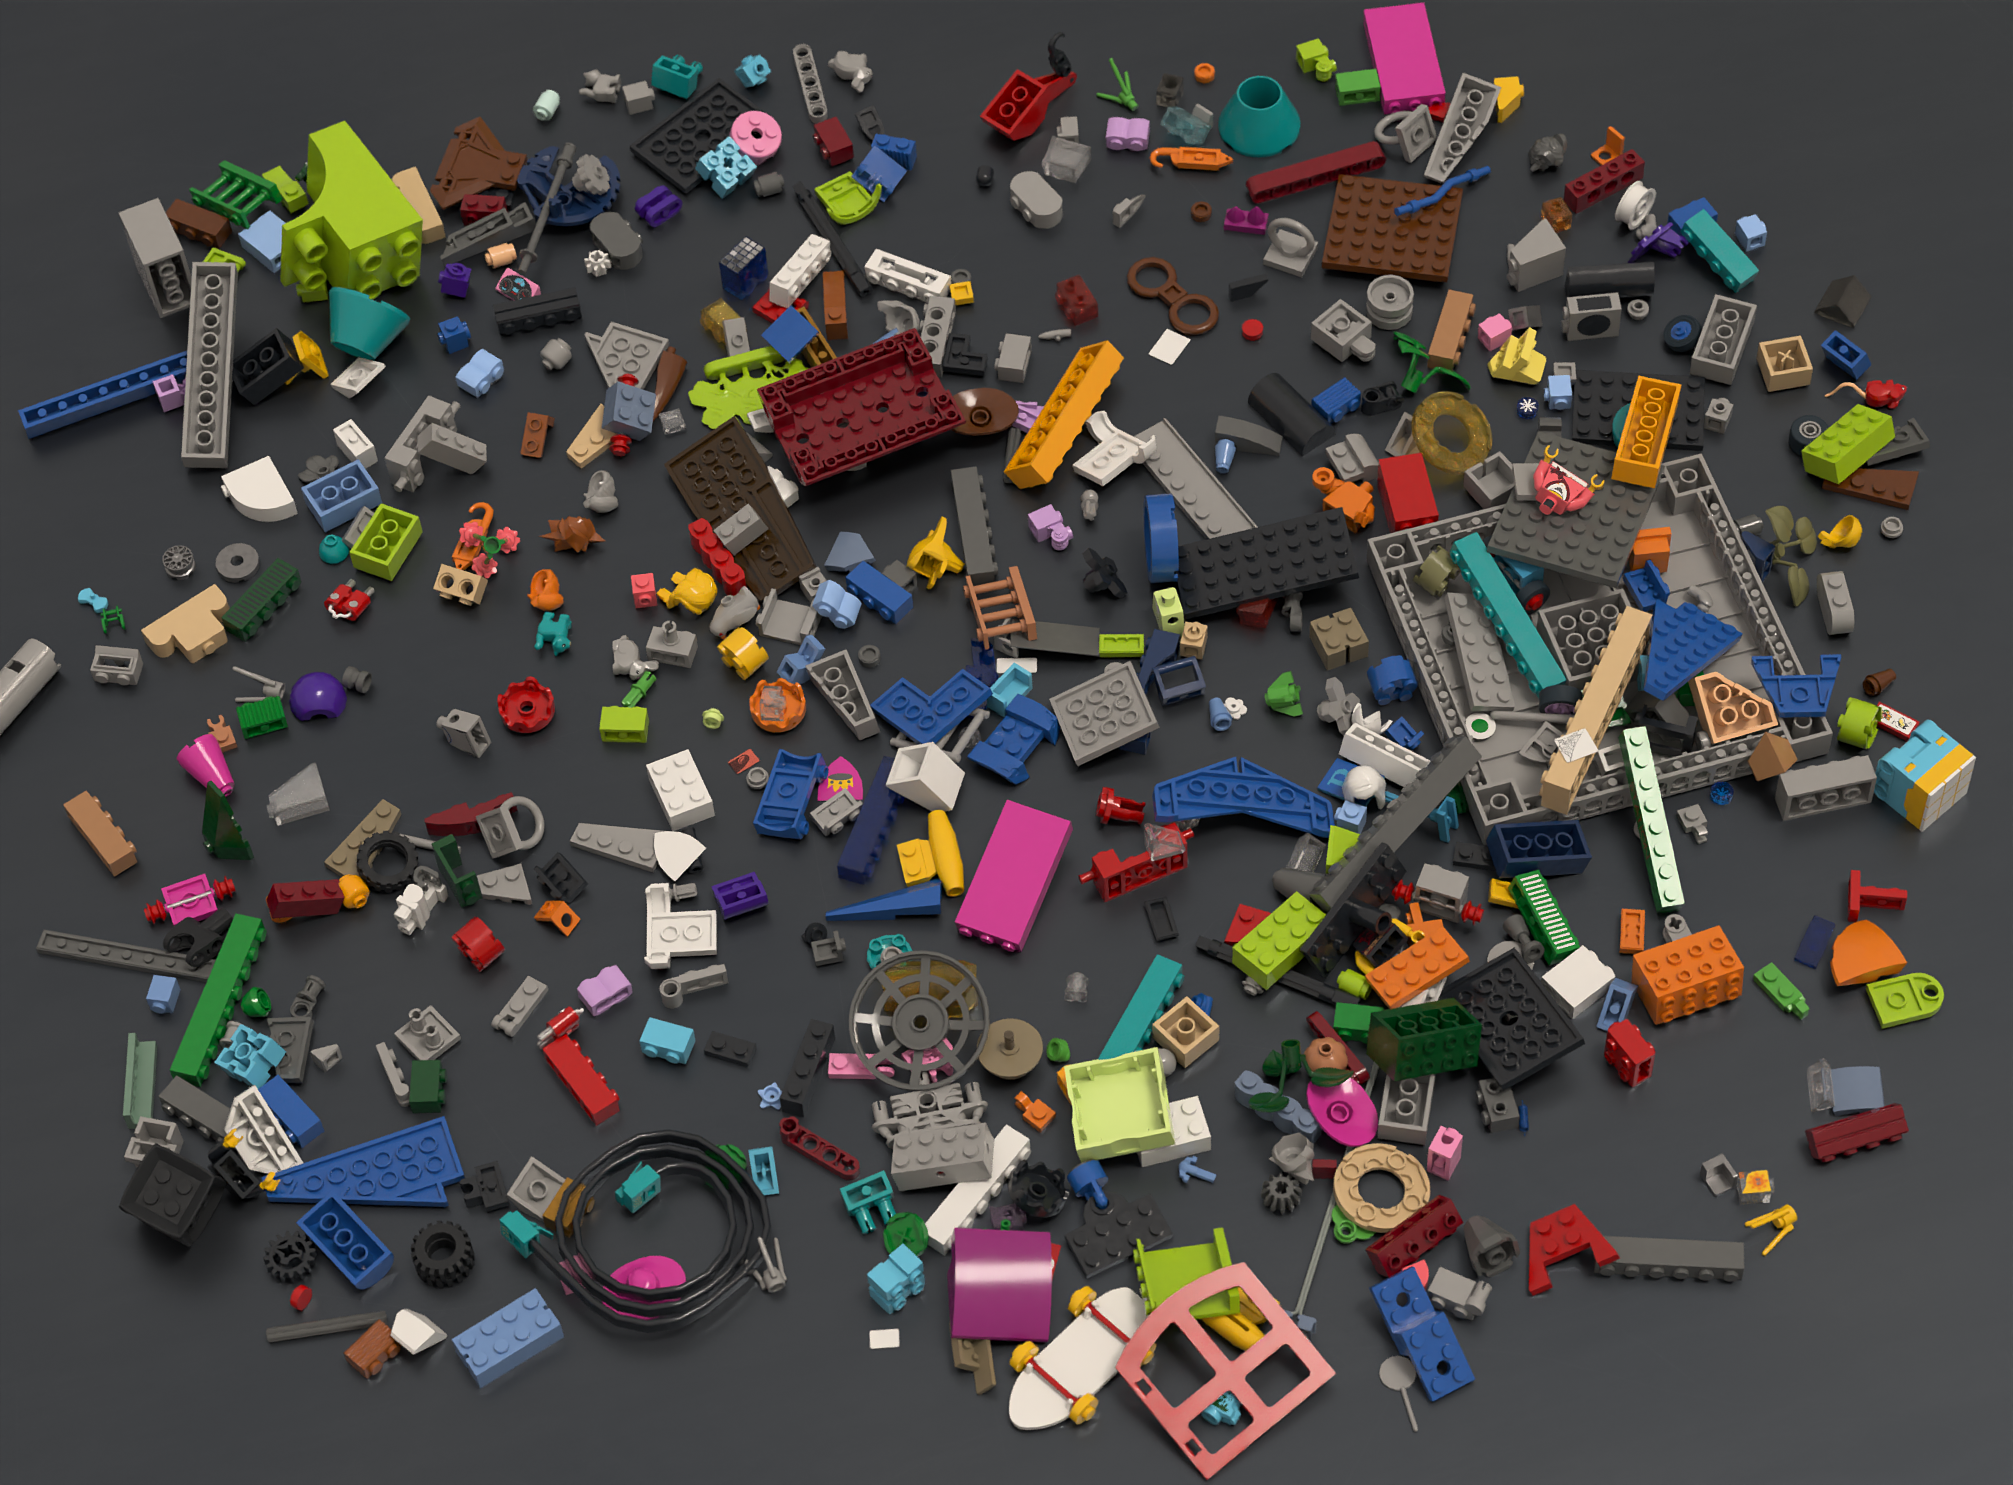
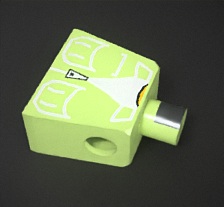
[1152,587,1184,637]

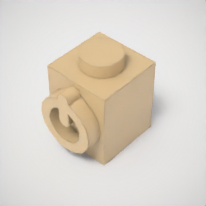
[1180,622,1207,659]

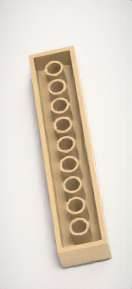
[1539,606,1652,815]

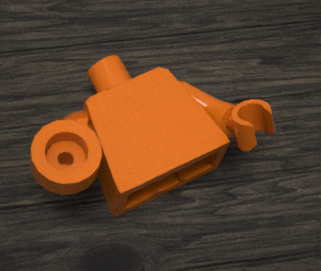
[1312,467,1375,533]

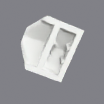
[390,1309,447,1355]

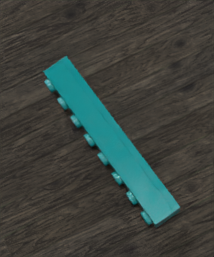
[1450,532,1567,698]

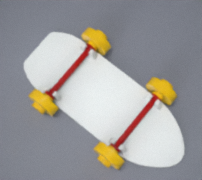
[1009,1286,1156,1430]

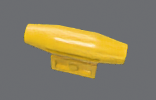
[897,810,964,897]
[1200,1287,1280,1351]

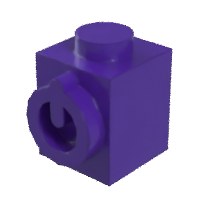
[438,263,471,298]

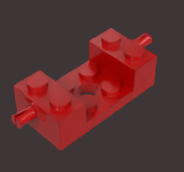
[1078,822,1194,902]

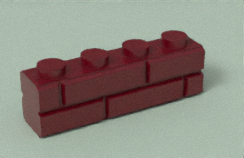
[1805,1103,1909,1162]

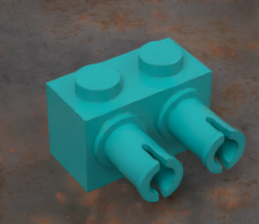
[651,55,703,99]
[840,1170,896,1235]

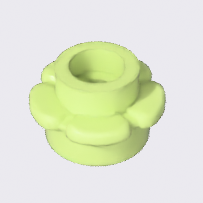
[702,708,724,729]

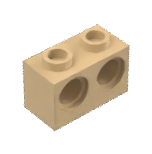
[433,564,488,606]

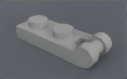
[491,976,548,1037]
[376,1042,410,1107]

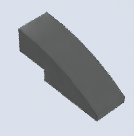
[1215,415,1282,456]

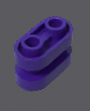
[635,185,683,227]

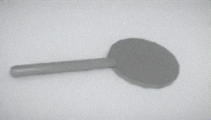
[1379,1356,1418,1432]

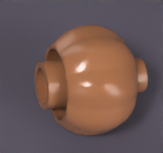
[1304,1037,1348,1072]

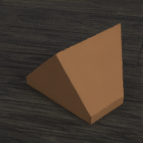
[1747,732,1798,781]

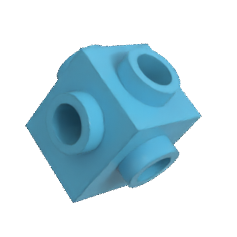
[734,55,771,88]

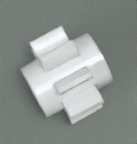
[584,250,611,276]

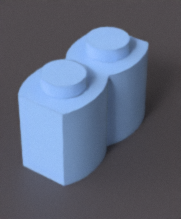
[456,349,504,397]
[812,580,862,629]

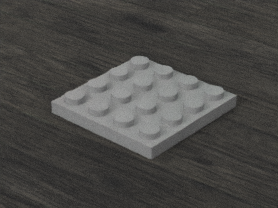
[1049,661,1160,766]

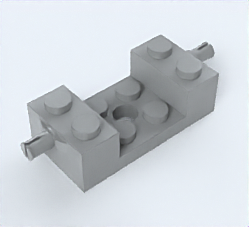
[384,395,461,492]

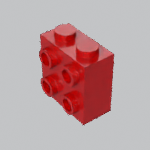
[1604,1019,1656,1088]

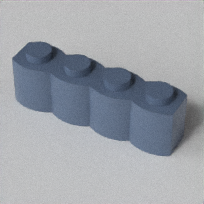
[1235,1071,1322,1143]

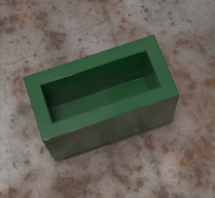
[409,1060,447,1113]

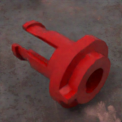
[1096,787,1146,824]

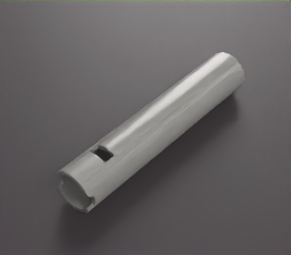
[0,639,61,735]

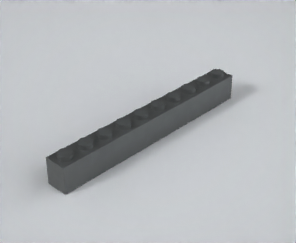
[1309,736,1482,914]

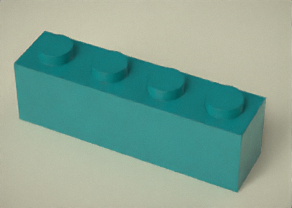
[1680,209,1759,293]

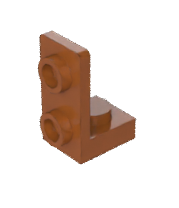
[521,412,555,458]

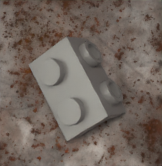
[809,788,863,836]

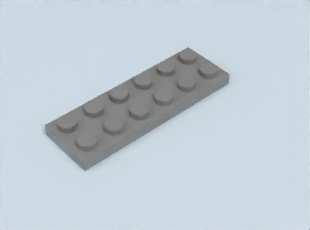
[1444,593,1515,711]

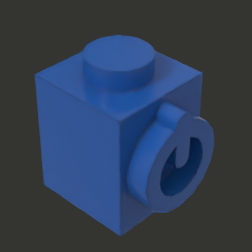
[437,316,471,354]

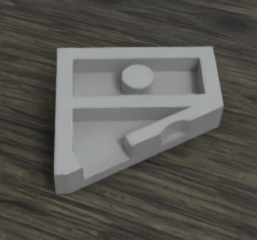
[477,864,532,905]

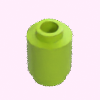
[1337,969,1372,1000]

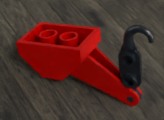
[980,32,1077,141]

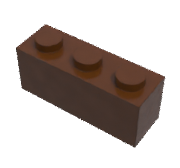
[166,198,232,249]

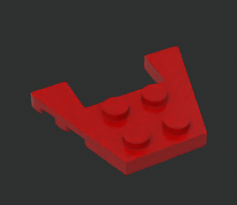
[1529,1204,1620,1296]

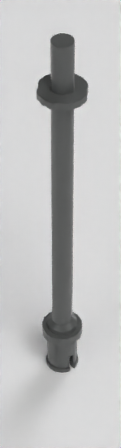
[518,143,577,275]

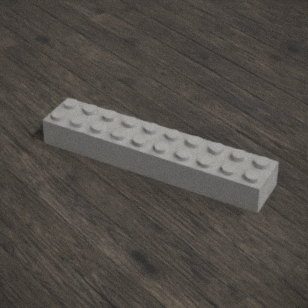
[181,262,238,468]

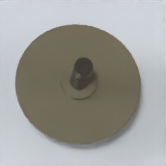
[977,1019,1043,1080]

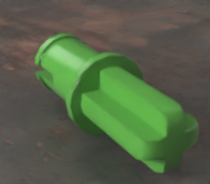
[621,671,656,708]

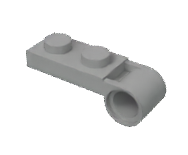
[660,964,728,1009]

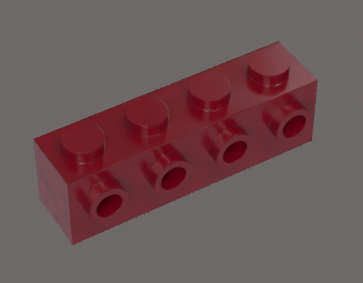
[1365,1195,1464,1278]

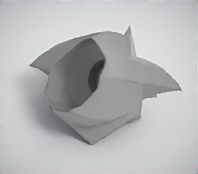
[1269,1132,1314,1185]

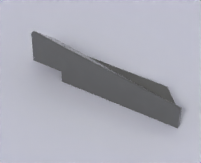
[440,202,536,266]

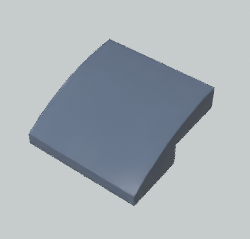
[1829,1066,1885,1116]

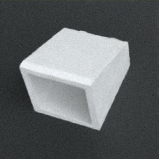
[886,742,965,811]

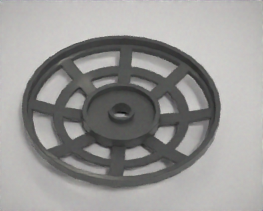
[849,950,990,1091]

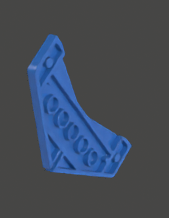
[1152,757,1335,838]

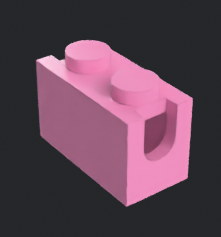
[1427,1126,1463,1181]

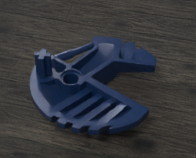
[517,146,620,226]

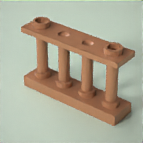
[963,566,1037,650]

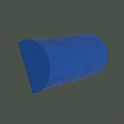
[296,1190,394,1289]

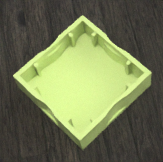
[1064,1047,1175,1163]

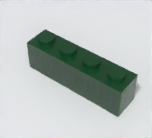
[221,558,302,642]

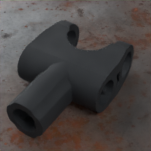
[163,908,233,967]

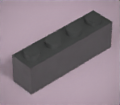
[159,1075,237,1153]

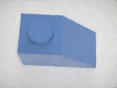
[1597,978,1638,1031]

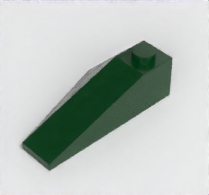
[202,781,254,860]

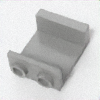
[756,588,822,645]

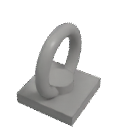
[1374,104,1437,163]
[1263,218,1318,277]
[475,796,544,859]

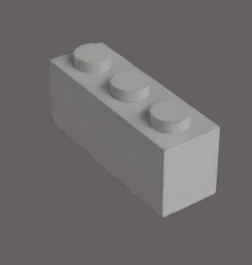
[418,423,487,475]

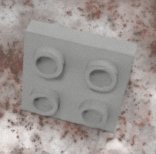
[394,1005,461,1060]

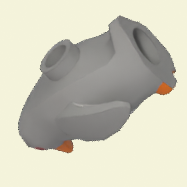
[709,586,760,640]

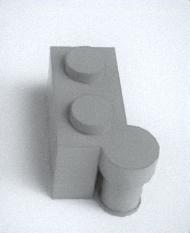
[1428,1267,1492,1321]

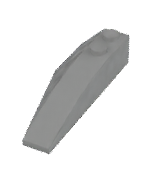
[1423,73,1501,184]

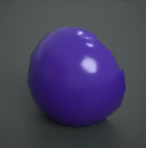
[289,672,347,721]

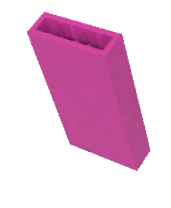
[1363,3,1446,114]
[955,800,1073,952]

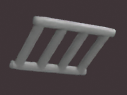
[890,696,990,763]

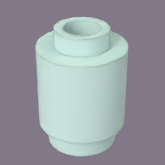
[533,90,560,120]

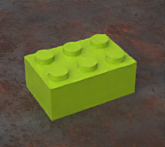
[349,504,423,581]

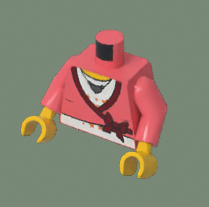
[1533,445,1604,515]

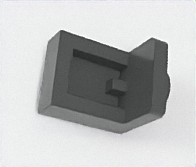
[811,930,846,966]

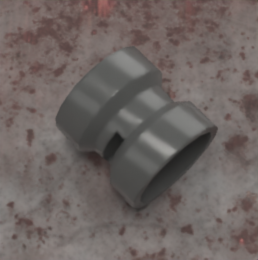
[342,666,372,693]

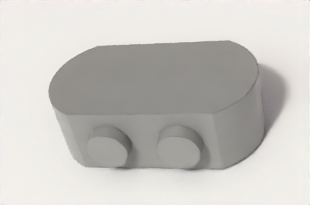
[1010,171,1063,229]
[1817,571,1854,635]

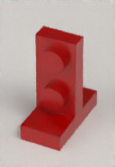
[1847,870,1907,922]

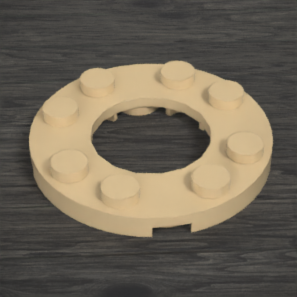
[1333,1143,1430,1233]

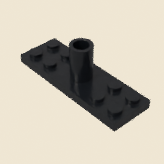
[1300,842,1407,979]

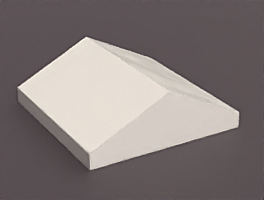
[330,358,386,399]

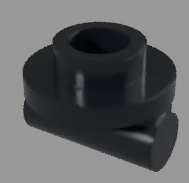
[801,922,827,944]

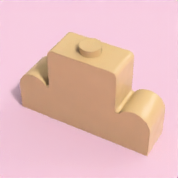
[392,167,446,244]
[141,584,230,663]

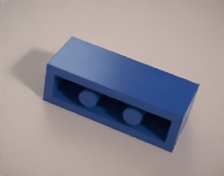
[845,561,913,624]
[258,1075,324,1148]

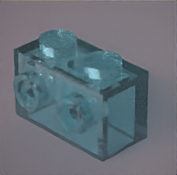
[1160,106,1212,146]

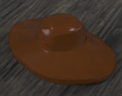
[951,388,1019,436]

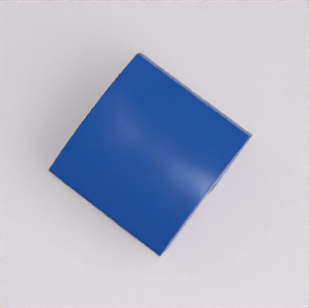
[761,305,820,363]

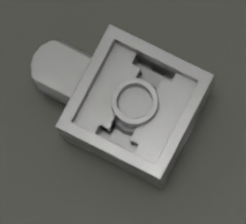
[1311,299,1376,362]

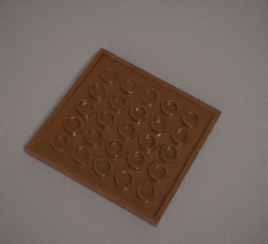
[1322,174,1463,282]

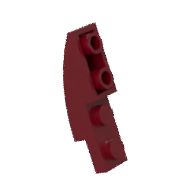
[424,792,518,836]

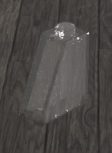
[267,763,330,826]

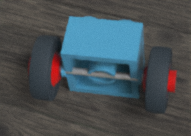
[1482,535,1550,616]

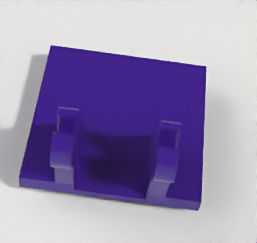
[1628,222,1688,263]

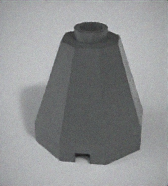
[1463,1216,1520,1277]

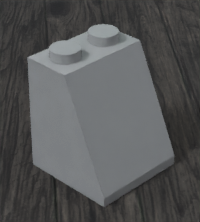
[1507,219,1566,292]

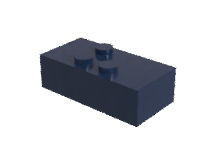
[1486,820,1592,878]

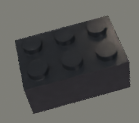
[232,328,304,405]

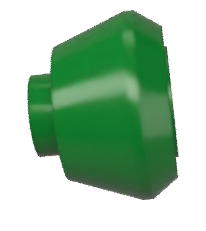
[241,987,271,1017]

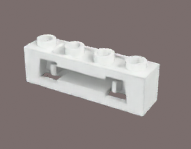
[864,249,951,303]

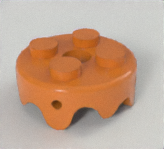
[749,678,806,732]

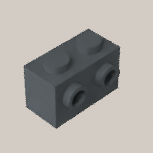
[1475,1078,1520,1133]

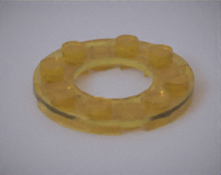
[1411,391,1492,475]

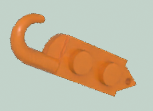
[1150,147,1233,171]
[452,502,494,571]

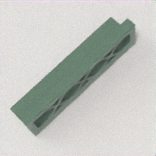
[123,1033,157,1129]

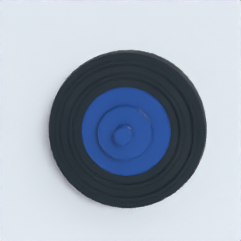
[1663,315,1702,352]

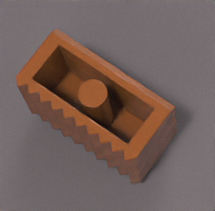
[344,1319,402,1379]

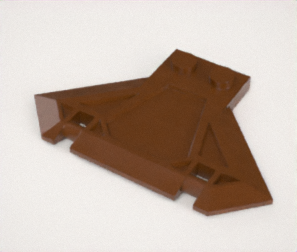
[430,116,528,210]

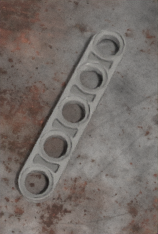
[793,44,828,124]

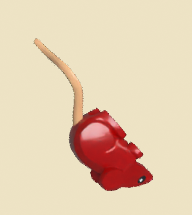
[1825,380,1907,409]

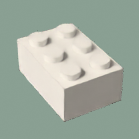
[646,749,715,831]
[1137,1096,1211,1167]

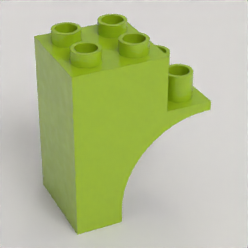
[280,121,423,300]

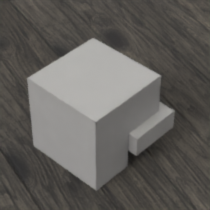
[124,1116,184,1168]

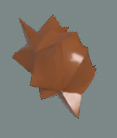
[538,516,605,552]

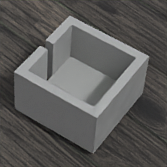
[1463,451,1514,509]

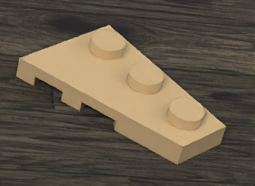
[566,404,617,469]

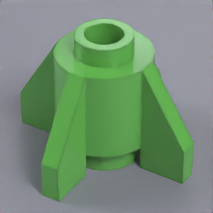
[1265,671,1303,716]

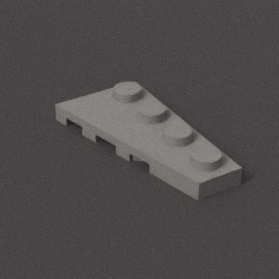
[570,823,665,873]

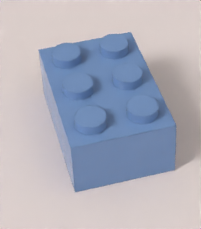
[301,459,382,532]

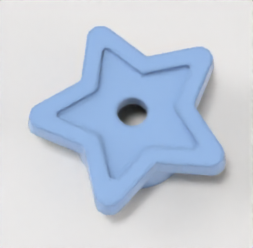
[758,1082,782,1110]

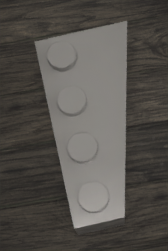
[805,649,880,740]

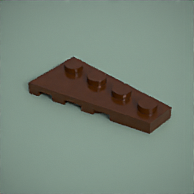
[1822,468,1919,510]

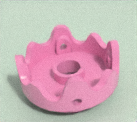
[729,111,782,165]

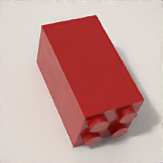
[1377,453,1439,533]

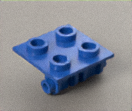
[851,145,907,202]

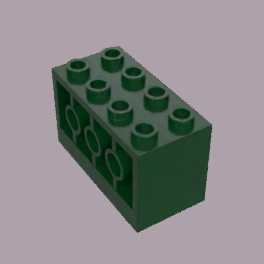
[1366,998,1482,1081]

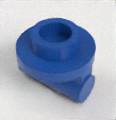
[1191,993,1213,1017]

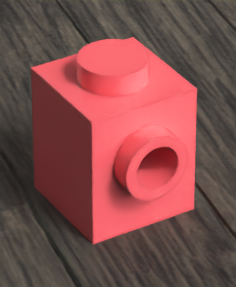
[631,573,658,608]

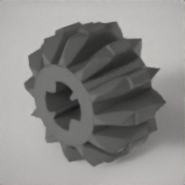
[1261,1172,1302,1215]

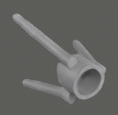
[232,666,285,702]
[744,1237,787,1292]

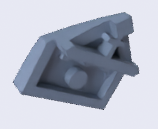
[824,532,876,572]

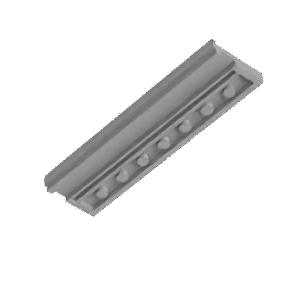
[1134,418,1257,539]

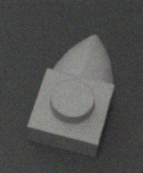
[1113,195,1146,228]

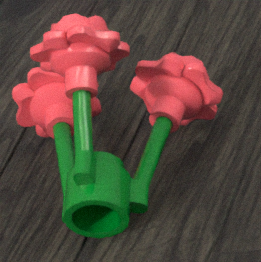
[459,521,520,579]

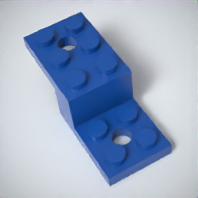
[1369,1266,1475,1401]

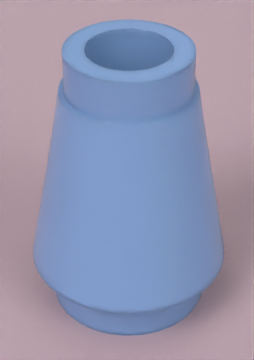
[1215,439,1236,473]
[1209,698,1232,731]

